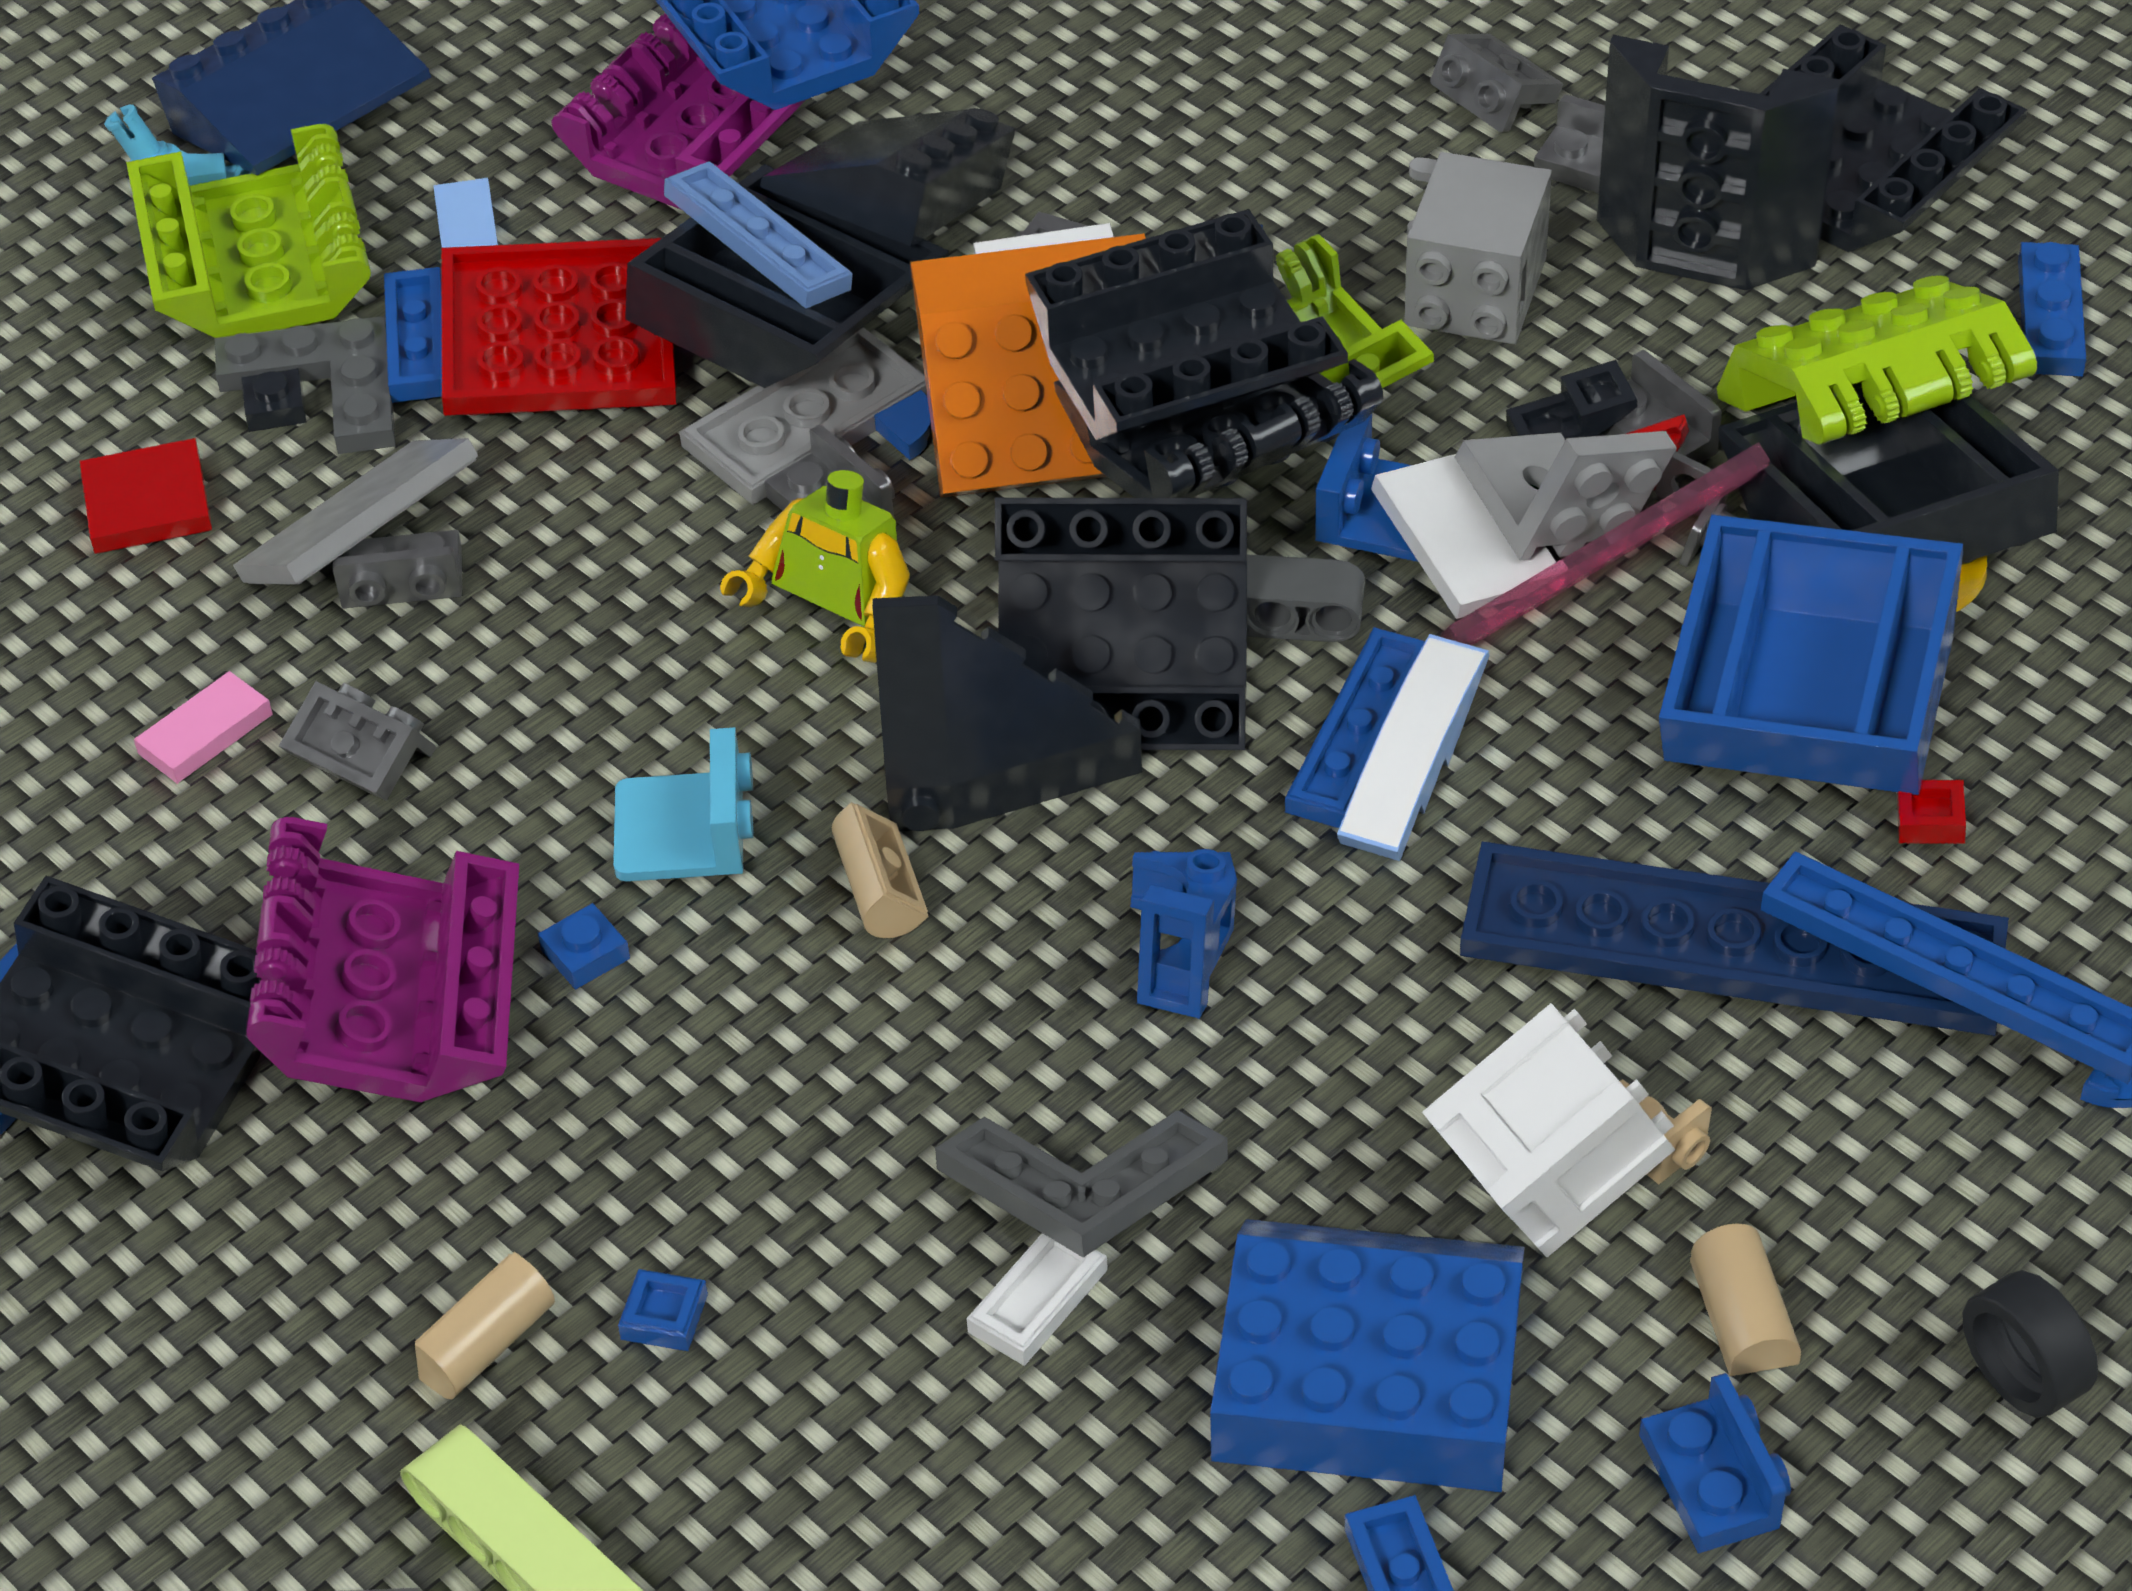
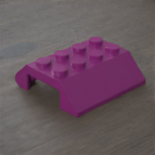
[552,13,807,209]
[247,817,519,1102]

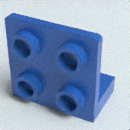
[1315,414,1418,562]

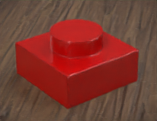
[1897,780,1966,844]

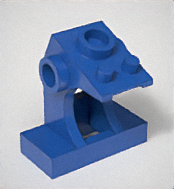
[1130,849,1237,1019]

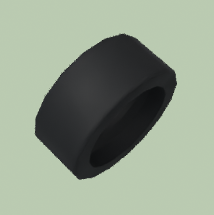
[1962,1270,2098,1418]

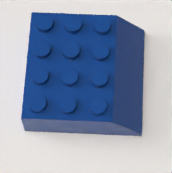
[1659,515,1963,795]
[1210,1219,1525,1492]

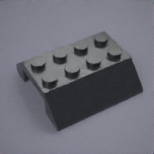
[1054,359,1383,498]

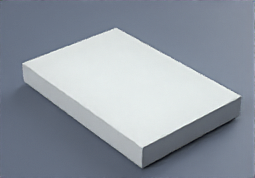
[1371,454,1566,619]

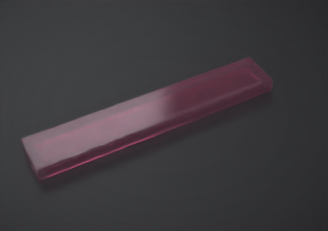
[1439,443,1770,646]

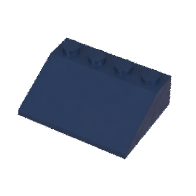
[152,0,431,176]

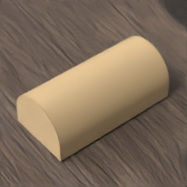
[832,802,929,938]
[1690,1224,1801,1376]
[415,1252,555,1399]

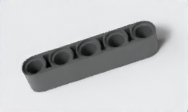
[1247,554,1365,642]

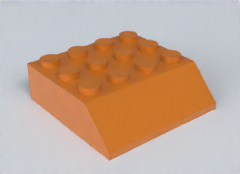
[910,233,1146,498]

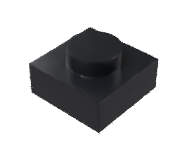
[241,368,307,432]

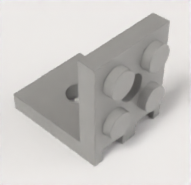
[1455,431,1677,560]

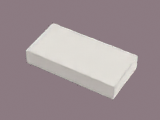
[967,1233,1108,1366]

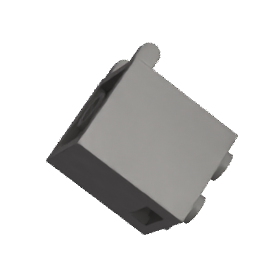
[1404,151,1552,345]

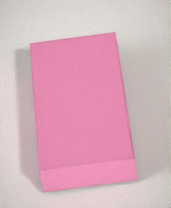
[134,671,273,784]

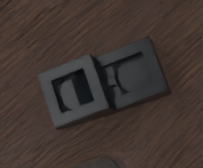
[1506,360,1637,440]

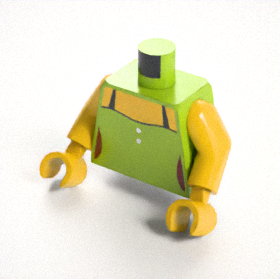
[720,470,910,663]

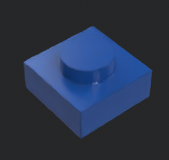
[538,903,630,990]

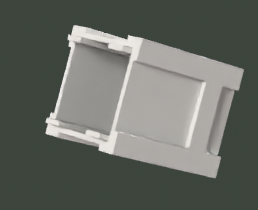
[1422,1003,1675,1257]

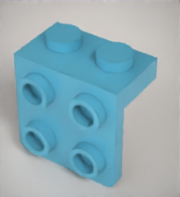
[613,727,753,881]

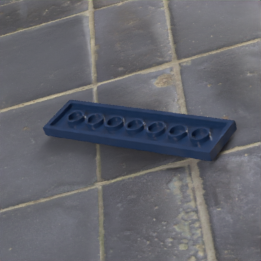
[1460,841,2009,1036]

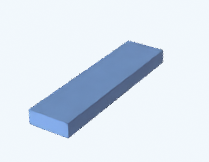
[664,161,853,309]

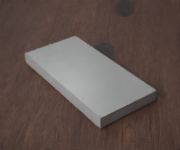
[679,327,927,505]
[233,438,478,585]

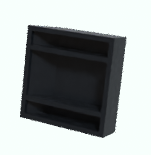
[625,164,949,388]
[1718,382,2059,564]

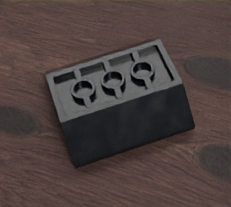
[1759,24,2028,252]
[1597,35,1841,290]
[1025,209,1348,440]
[995,498,1247,750]
[0,875,261,1172]

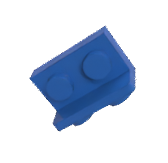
[1639,1373,1791,1554]

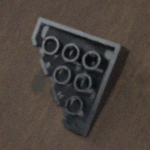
[872,595,1142,831]

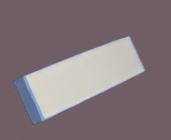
[1337,634,1490,861]

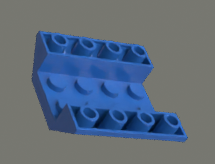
[655,0,919,110]

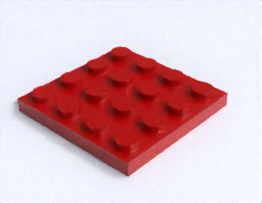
[441,238,676,416]

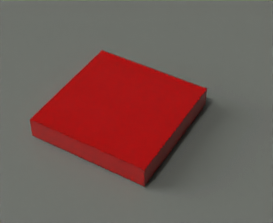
[79,438,212,554]

